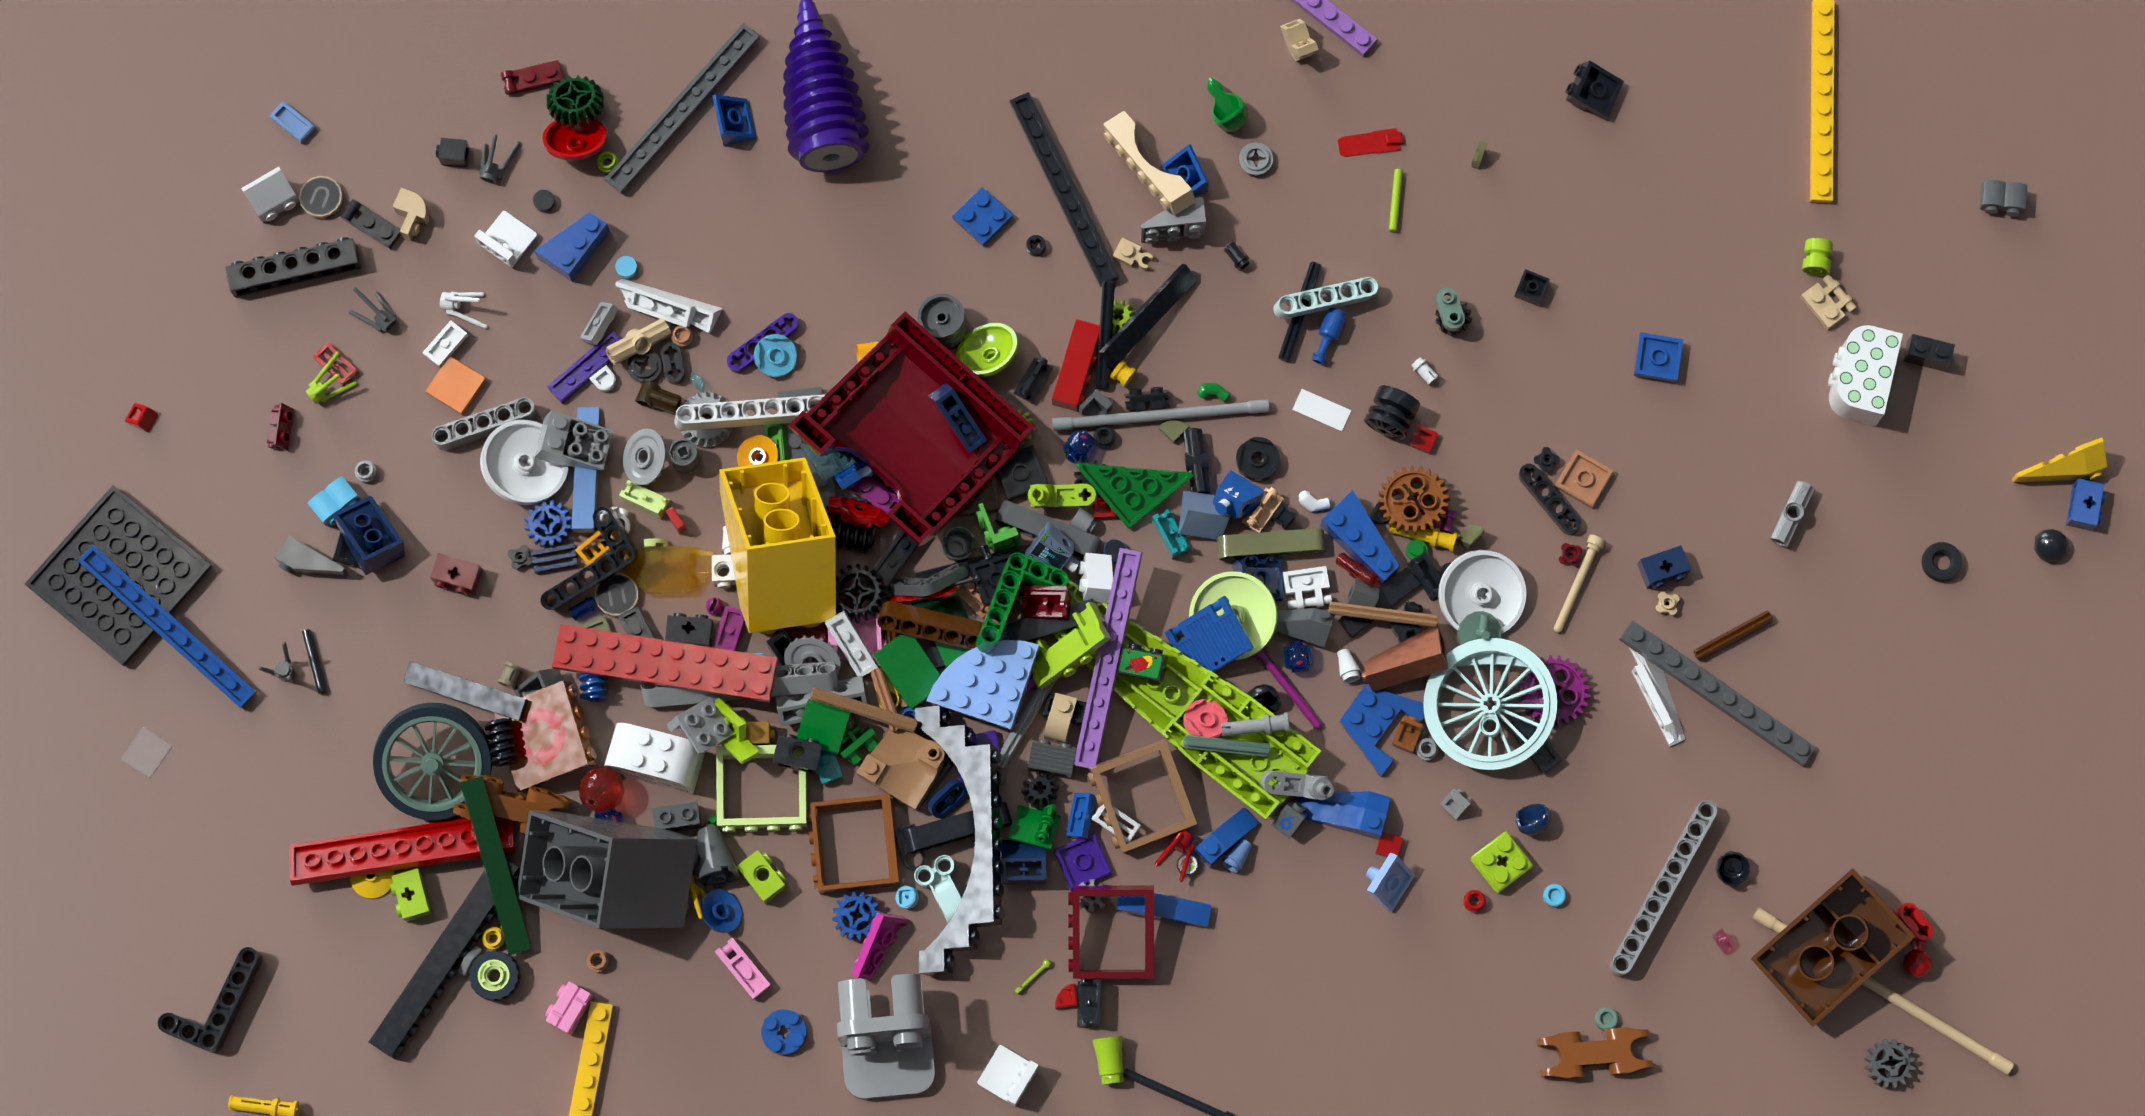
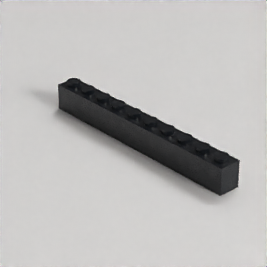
[368,859,520,1059]

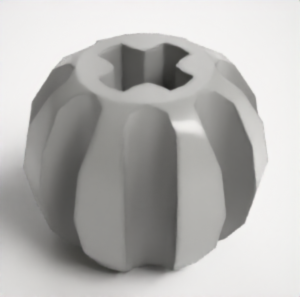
[1078,879,1108,912]

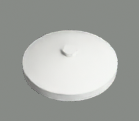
[480,420,568,505]
[1438,550,1526,634]

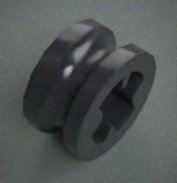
[1026,235,1046,257]

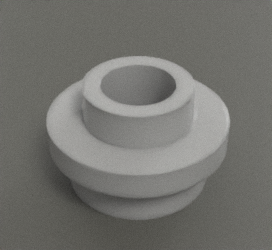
[354,461,377,483]
[1416,738,1438,761]

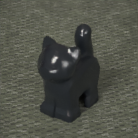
[1388,601,1423,643]

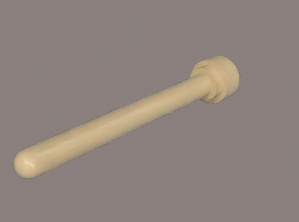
[1554,534,1606,633]

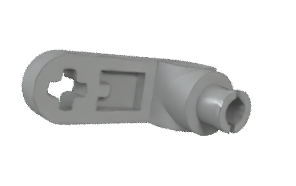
[1261,771,1334,800]

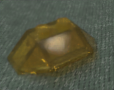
[625,546,714,594]

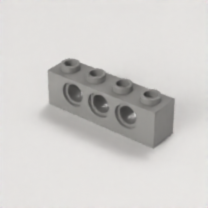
[775,676,867,726]

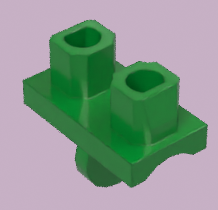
[838,725,878,765]

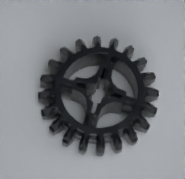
[836,564,888,623]

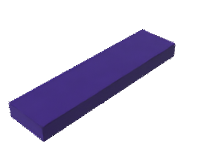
[547,331,621,404]

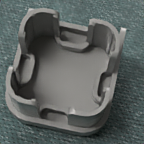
[836,974,935,1100]

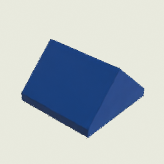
[712,94,756,146]
[1160,144,1209,197]

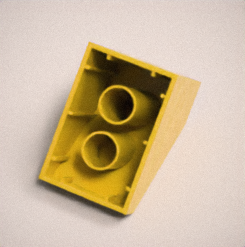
[719,458,836,634]

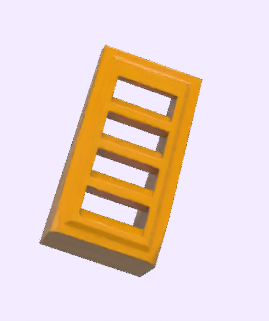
[575,530,620,565]

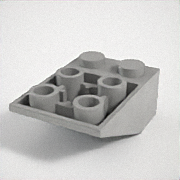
[1140,197,1206,244]
[534,410,613,471]

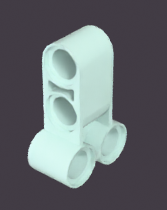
[914,855,961,923]

